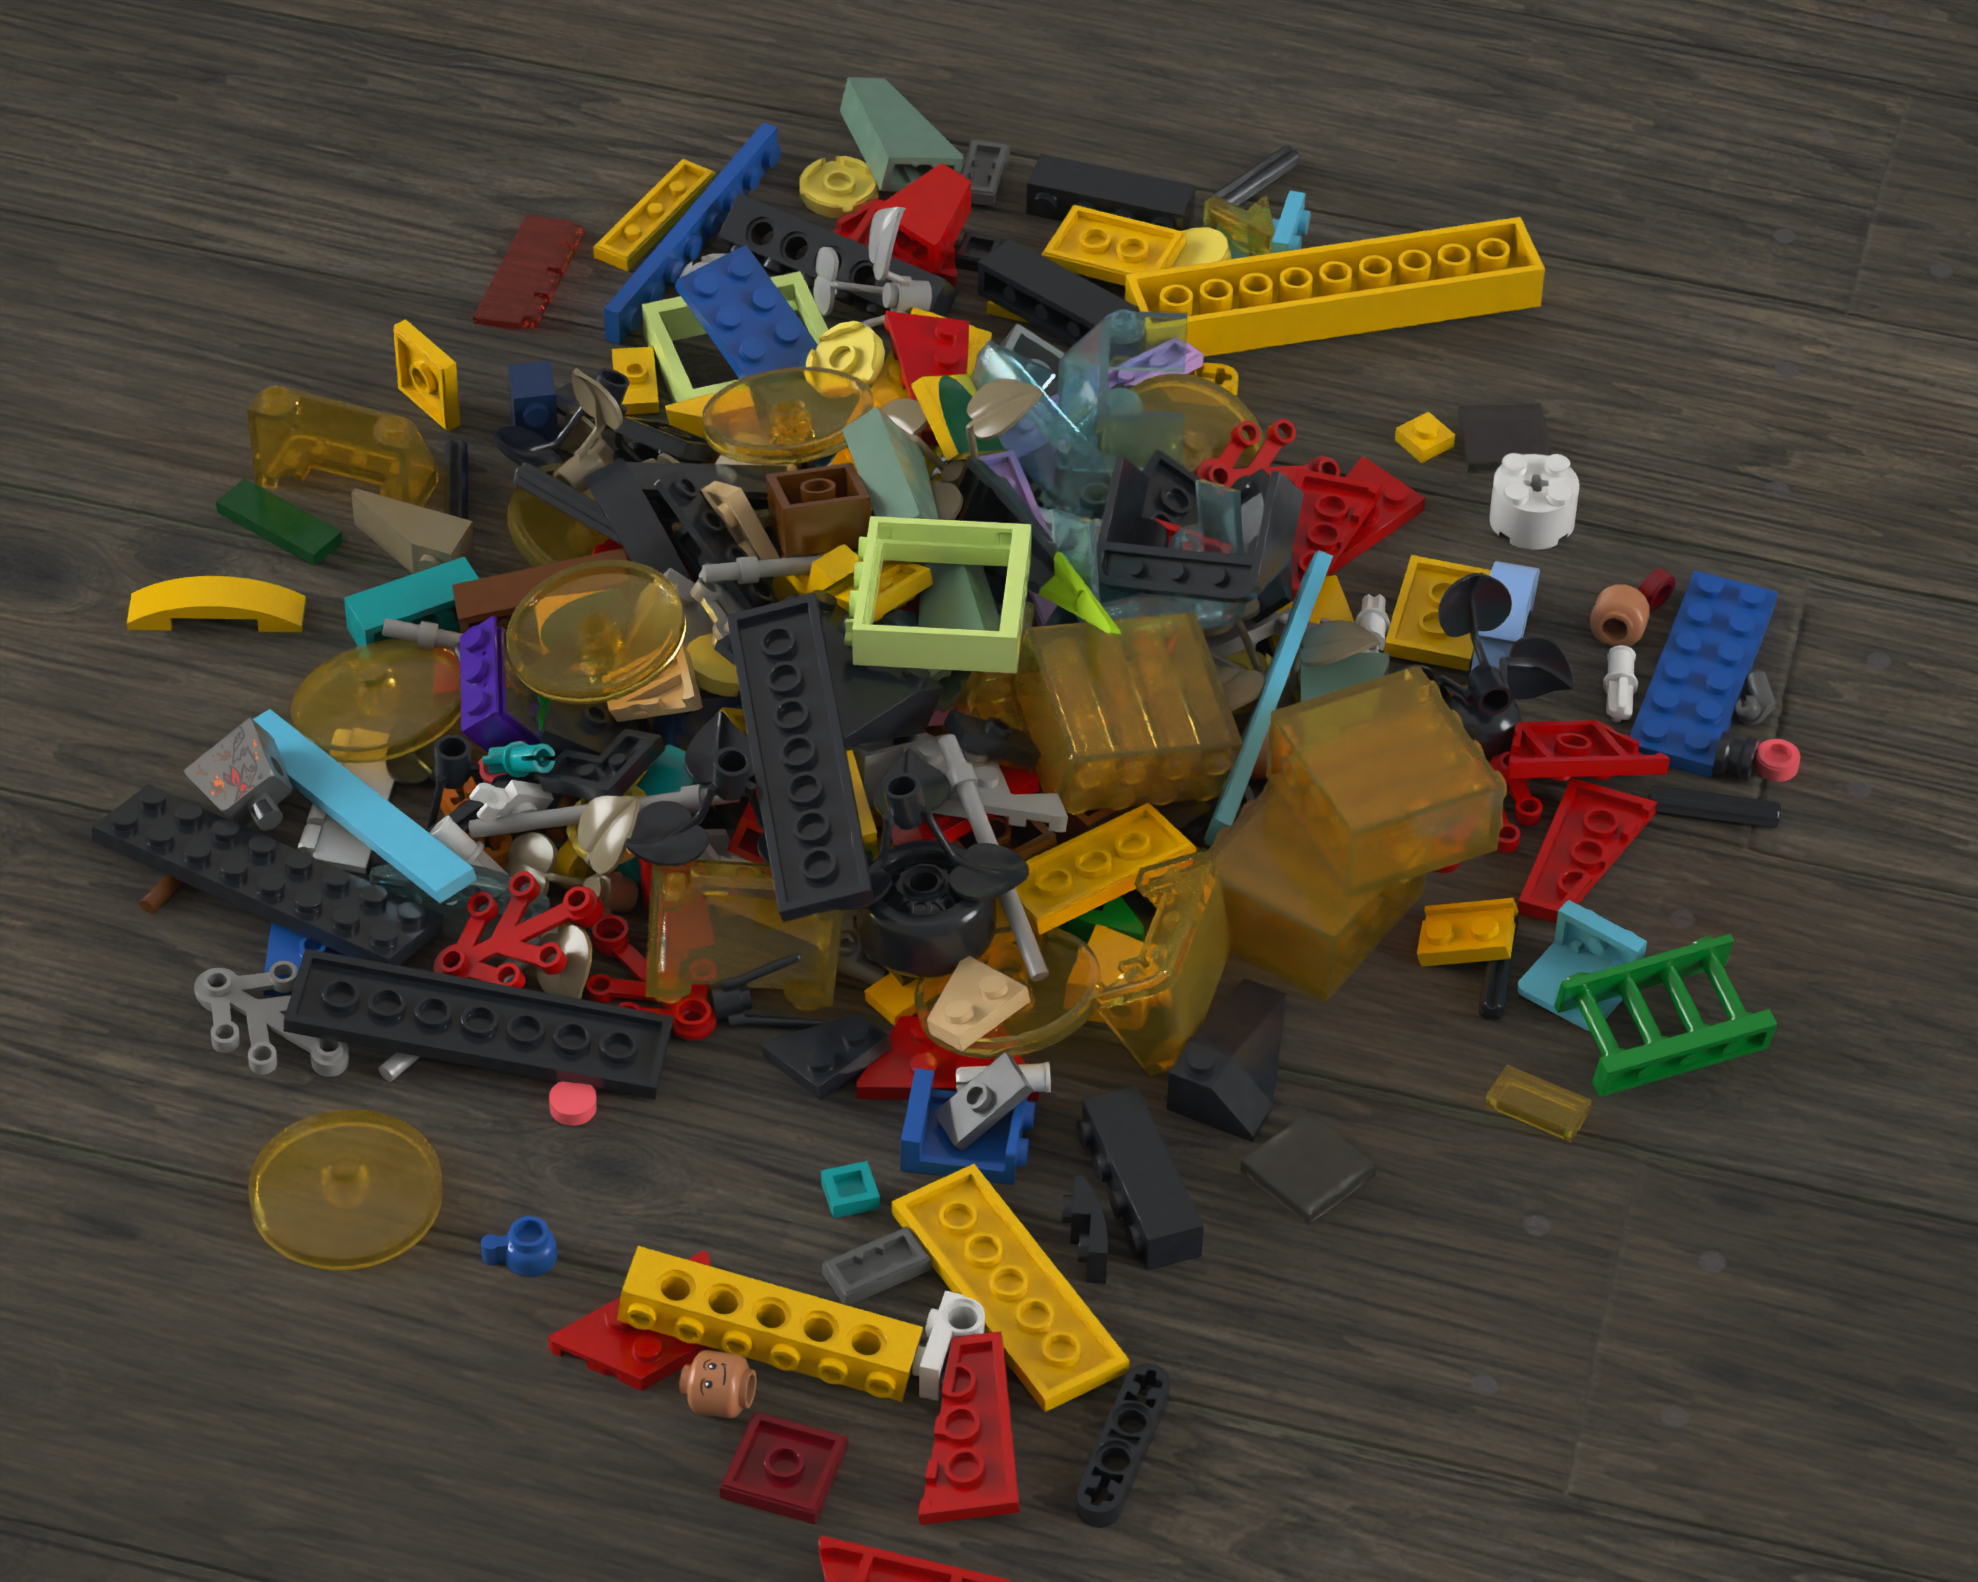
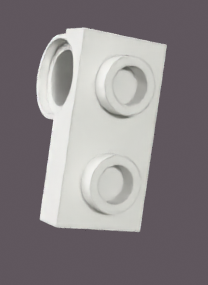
[912,1291,985,1401]

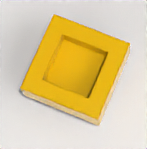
[1395,412,1455,463]

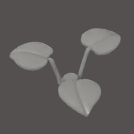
[813,207,932,398]

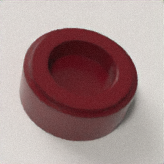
[1638,567,1676,611]

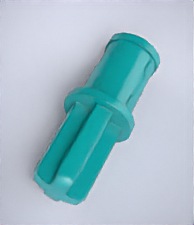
[482,741,555,778]

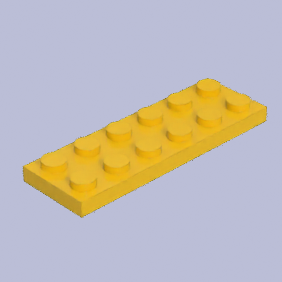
[892,1164,1129,1412]

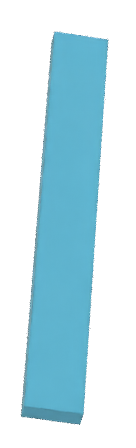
[1204,550,1333,849]
[253,709,477,903]

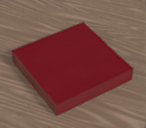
[720,1411,848,1525]

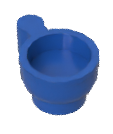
[481,1216,558,1277]

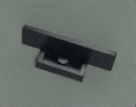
[654,471,779,610]

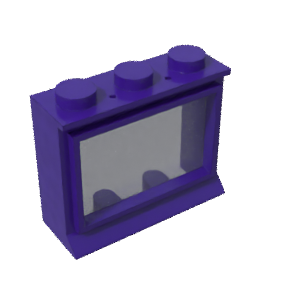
[460,615,542,753]

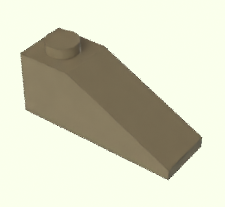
[351,488,475,574]

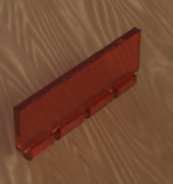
[473,215,585,330]

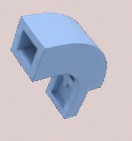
[1470,561,1540,672]

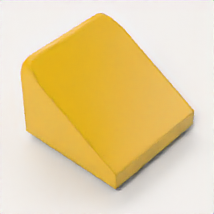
[807,544,863,593]

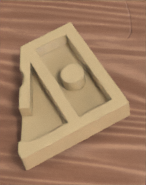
[701,481,780,560]
[603,642,703,722]
[927,956,1030,1051]

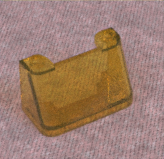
[247,386,439,507]
[1088,851,1232,1076]
[645,859,843,1011]

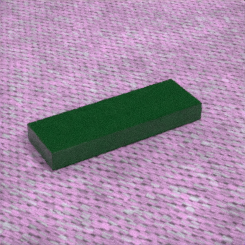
[216,478,343,566]

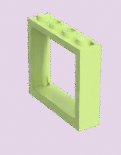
[642,271,828,416]
[844,516,1031,673]

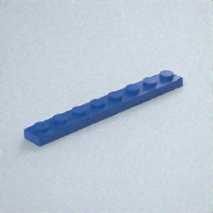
[604,122,781,345]

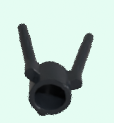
[709,953,825,1028]

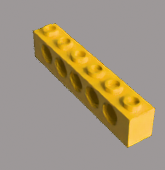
[617,1246,923,1402]

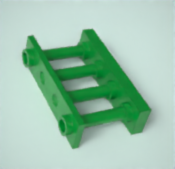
[1554,934,1777,1097]

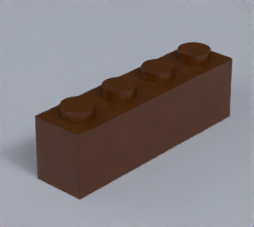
[452,548,638,640]

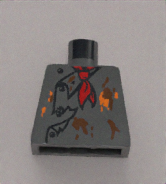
[183,717,293,831]

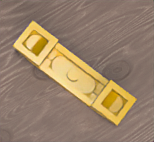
[127,576,306,633]

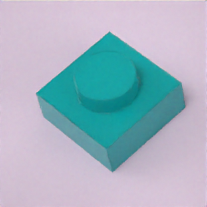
[821,1161,880,1219]

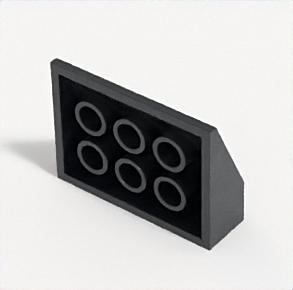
[714,590,944,747]

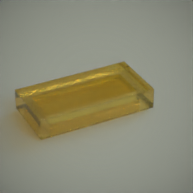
[1485,1065,1592,1142]

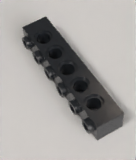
[718,193,959,317]

